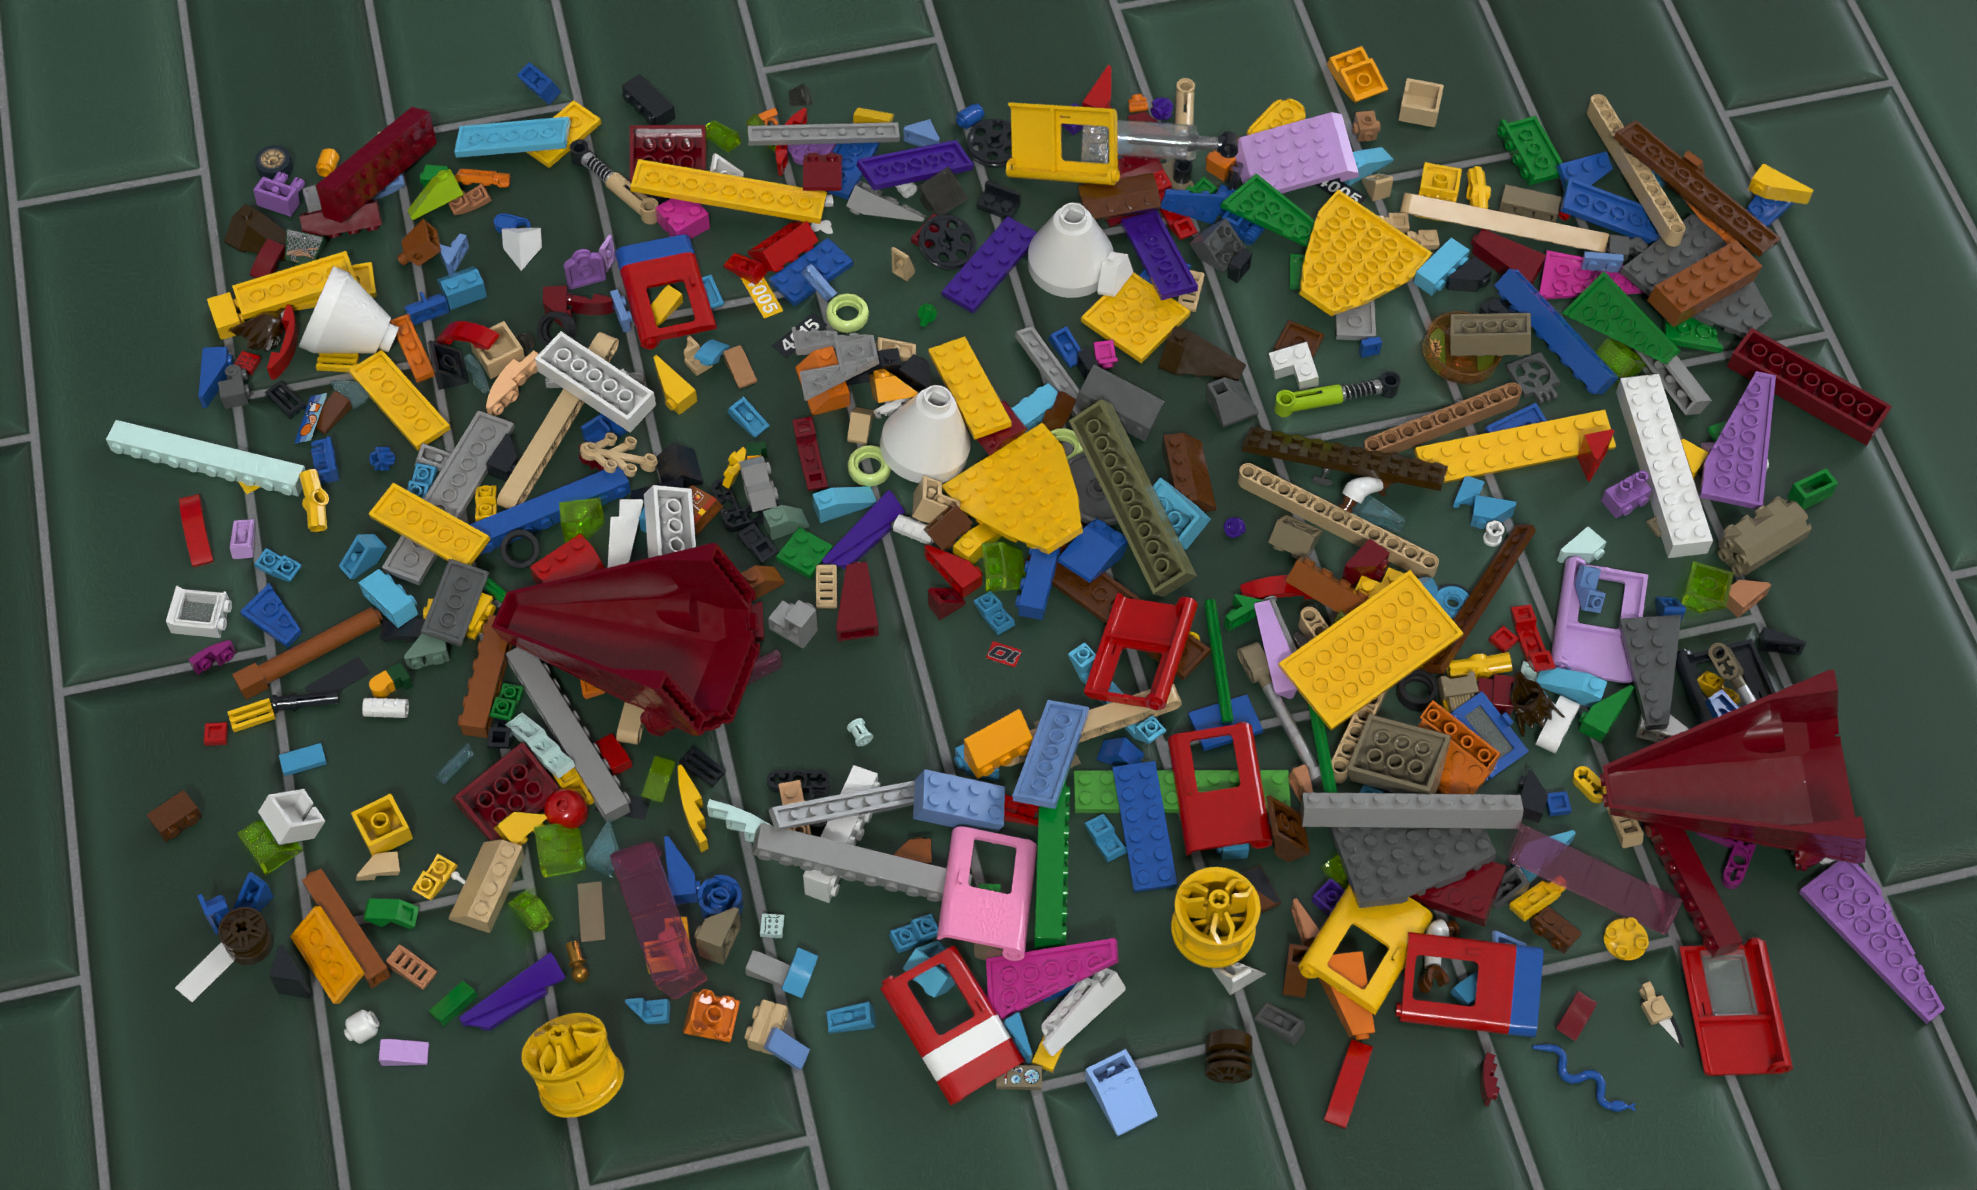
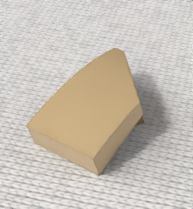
[684,336,713,376]
[356,852,400,881]

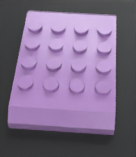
[1235,112,1359,193]

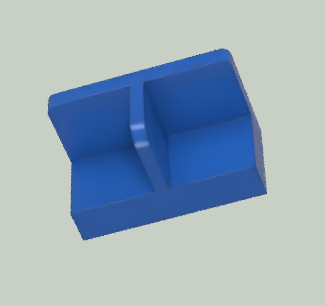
[405,292,449,326]
[581,414,628,443]
[197,894,230,935]

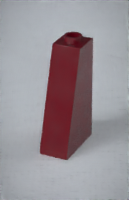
[1471,228,1546,285]
[836,562,879,642]

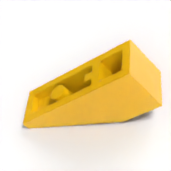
[1748,164,1814,204]
[654,355,697,415]
[953,523,1002,565]

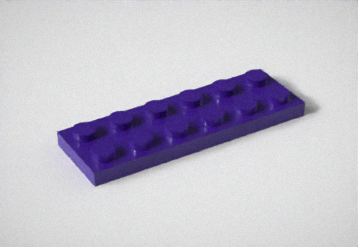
[856,140,974,191]
[1121,211,1198,300]
[942,216,1037,314]

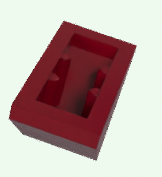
[928,588,966,620]

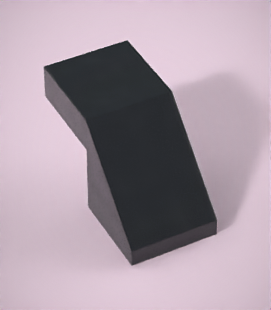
[487,717,515,749]

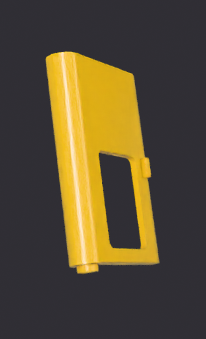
[1298,884,1433,1015]

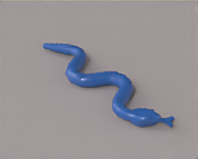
[1532,1044,1636,1112]

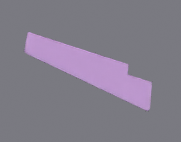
[1254,600,1297,699]

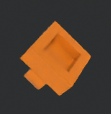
[755,107,778,126]

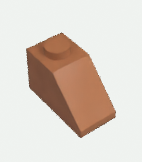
[1720,580,1771,618]

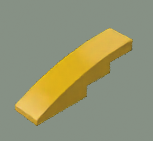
[678,764,709,852]

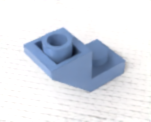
[1575,565,1606,613]

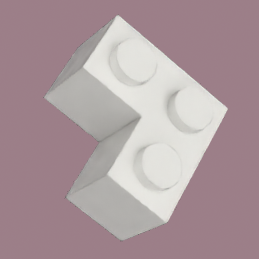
[1269,342,1319,391]

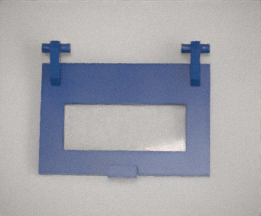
[1450,691,1529,782]

